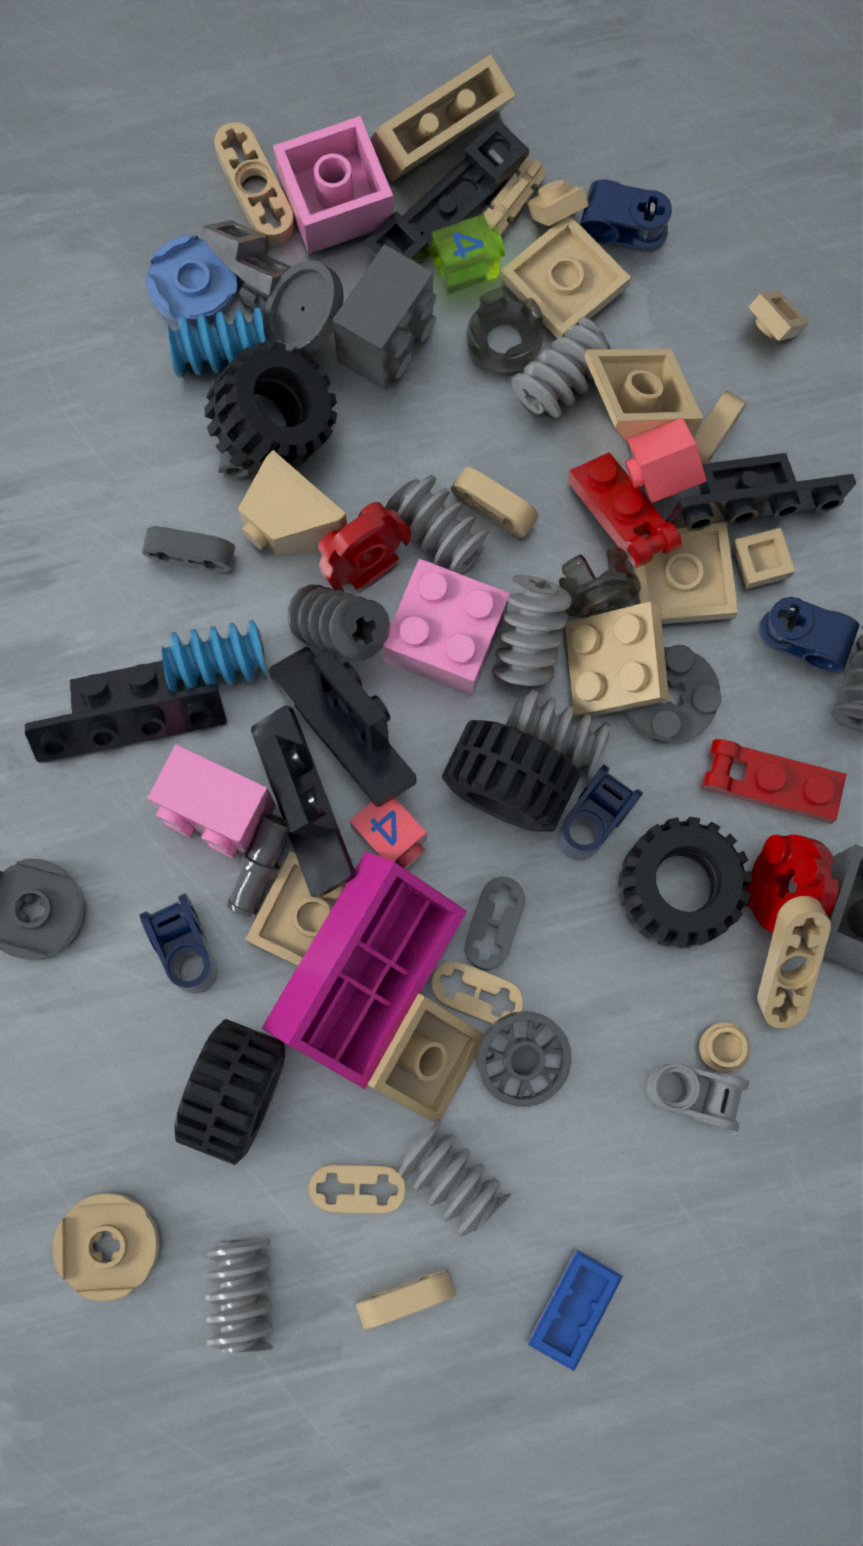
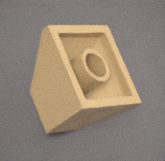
[584,348,704,445]
[238,450,347,555]

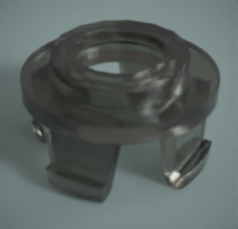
[467,288,543,373]
[559,547,642,618]

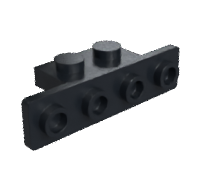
[666,453,857,531]
[269,647,417,807]
[24,661,227,763]
[251,705,356,898]

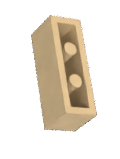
[370,54,516,182]

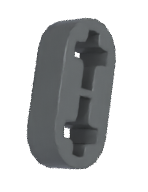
[142,526,236,573]
[464,877,525,971]

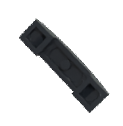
[363,118,529,263]

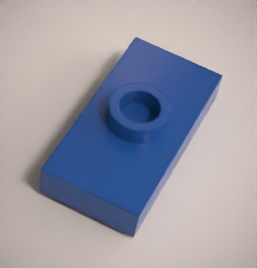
[527,1249,623,1371]

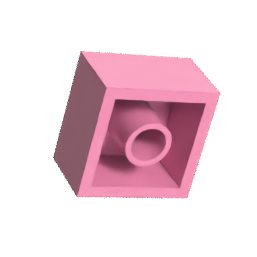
[273,116,394,254]
[382,558,510,696]
[147,744,276,859]

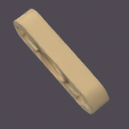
[214,122,295,246]
[757,896,831,1029]

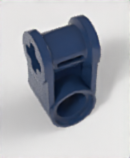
[580,179,672,252]
[759,597,860,672]
[557,764,643,860]
[139,893,218,994]

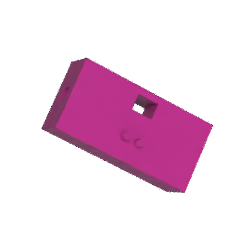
[261,852,467,1089]

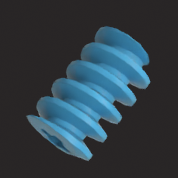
[168,307,267,377]
[162,620,268,693]

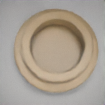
[699,1022,751,1073]

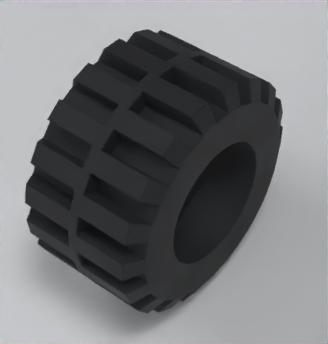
[205,342,337,475]
[442,720,581,832]
[618,817,752,948]
[174,1019,285,1165]

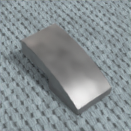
[201,220,291,296]

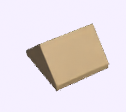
[367,993,484,1123]

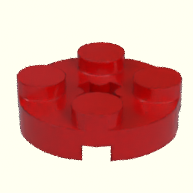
[318,502,411,592]
[746,834,838,936]

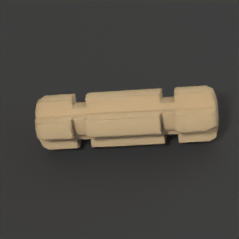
[478,158,547,239]

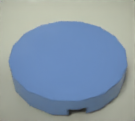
[146,235,239,326]

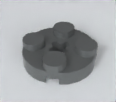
[624,645,721,744]
[0,859,84,960]

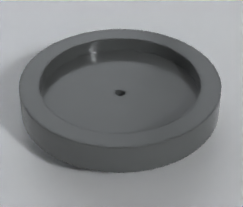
[264,260,344,356]

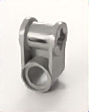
[645,1064,750,1132]

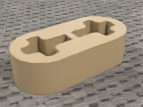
[694,390,747,464]
[450,467,539,538]
[431,961,523,1025]
[308,1164,406,1214]
[355,1269,457,1329]

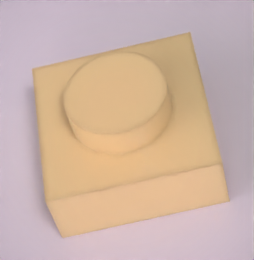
[526,180,589,226]
[748,290,809,341]
[732,527,795,589]

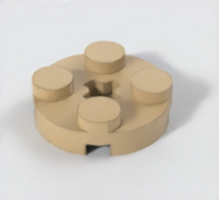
[52,1193,160,1301]

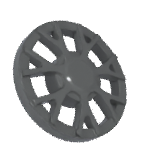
[477,1011,572,1107]

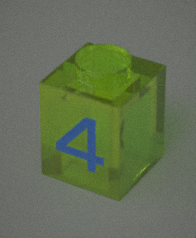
[431,214,505,294]

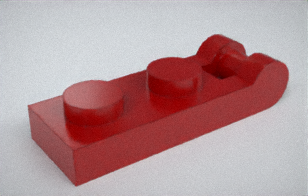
[568,452,682,568]
[702,739,847,824]

